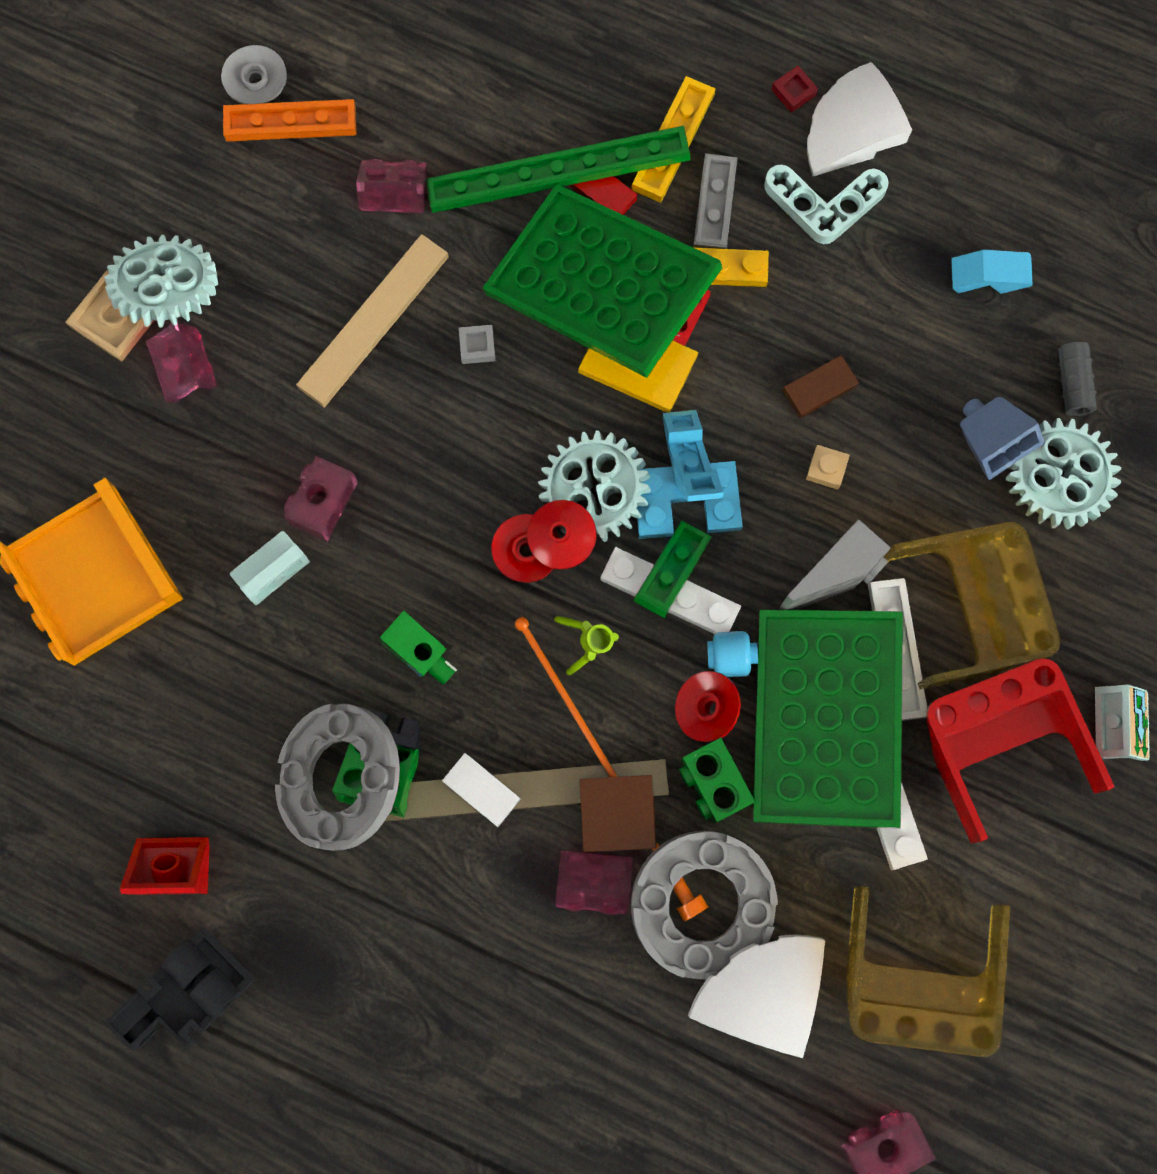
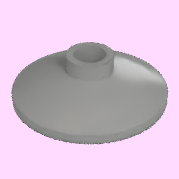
[221,45,287,104]

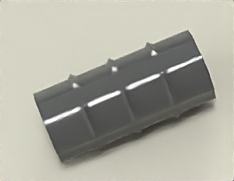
[1058,342,1097,416]

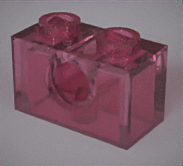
[284,456,358,542]
[841,1110,936,1174]

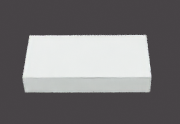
[442,753,521,827]

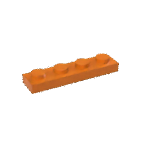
[223,99,356,142]

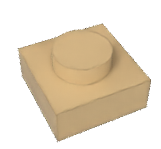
[806,445,850,490]

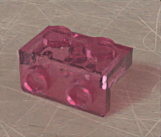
[356,159,427,213]
[146,323,217,403]
[556,851,633,915]

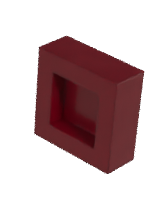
[771,66,818,113]

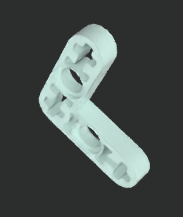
[764,165,889,244]

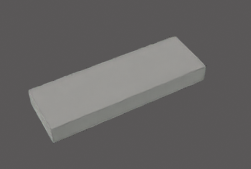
[693,153,738,249]

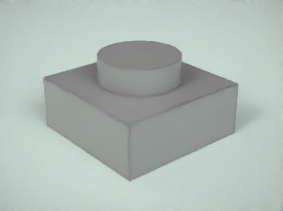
[459,325,496,364]

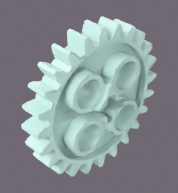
[104,235,218,327]
[1006,418,1121,529]
[538,431,651,542]

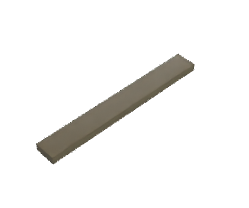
[384,759,669,822]

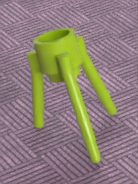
[554,616,619,675]

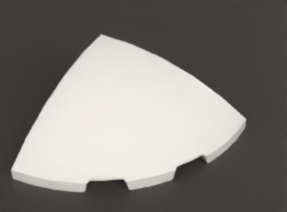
[807,62,912,176]
[688,934,825,1058]

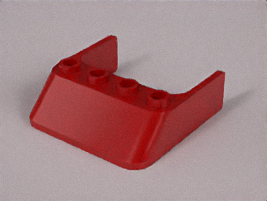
[926,658,1114,843]

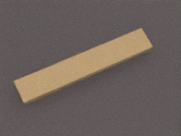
[296,234,449,408]

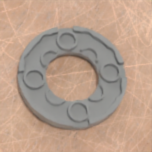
[275,704,400,851]
[631,831,778,980]

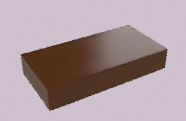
[782,355,859,418]

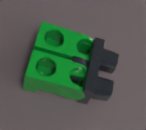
[332,710,422,818]

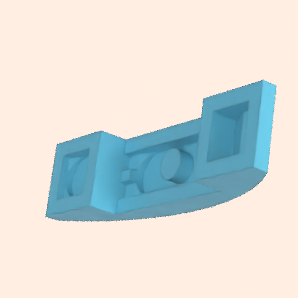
[663,410,724,502]

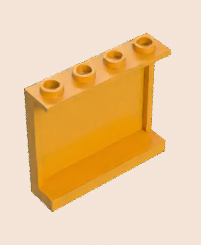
[0,478,183,666]

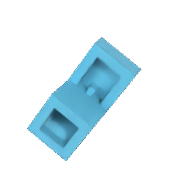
[952,250,1033,294]

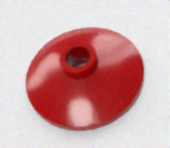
[527,500,597,569]
[491,514,559,583]
[675,671,741,742]

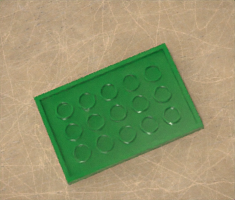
[482,184,723,378]
[753,610,903,829]

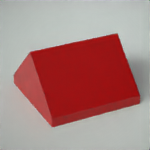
[120,837,210,895]

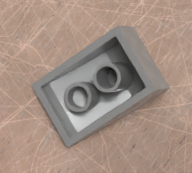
[778,519,891,610]

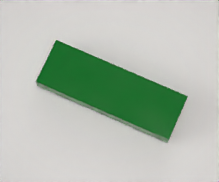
[633,520,712,618]

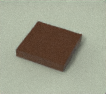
[579,775,657,852]

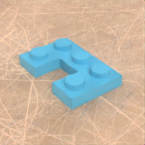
[636,461,743,539]

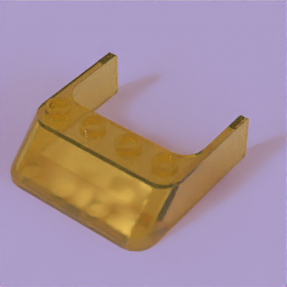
[884,522,1060,690]
[846,886,1010,1057]

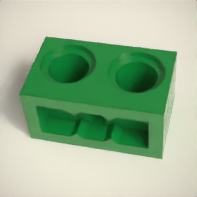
[679,738,755,824]

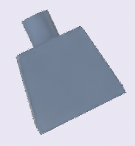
[960,397,1045,480]

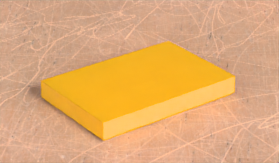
[578,341,698,413]

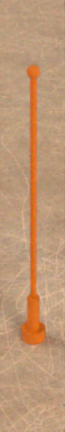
[515,617,708,922]

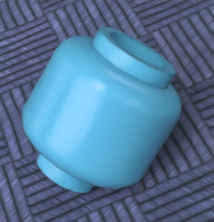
[707,631,758,677]

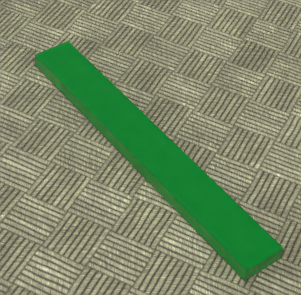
[426,126,690,213]

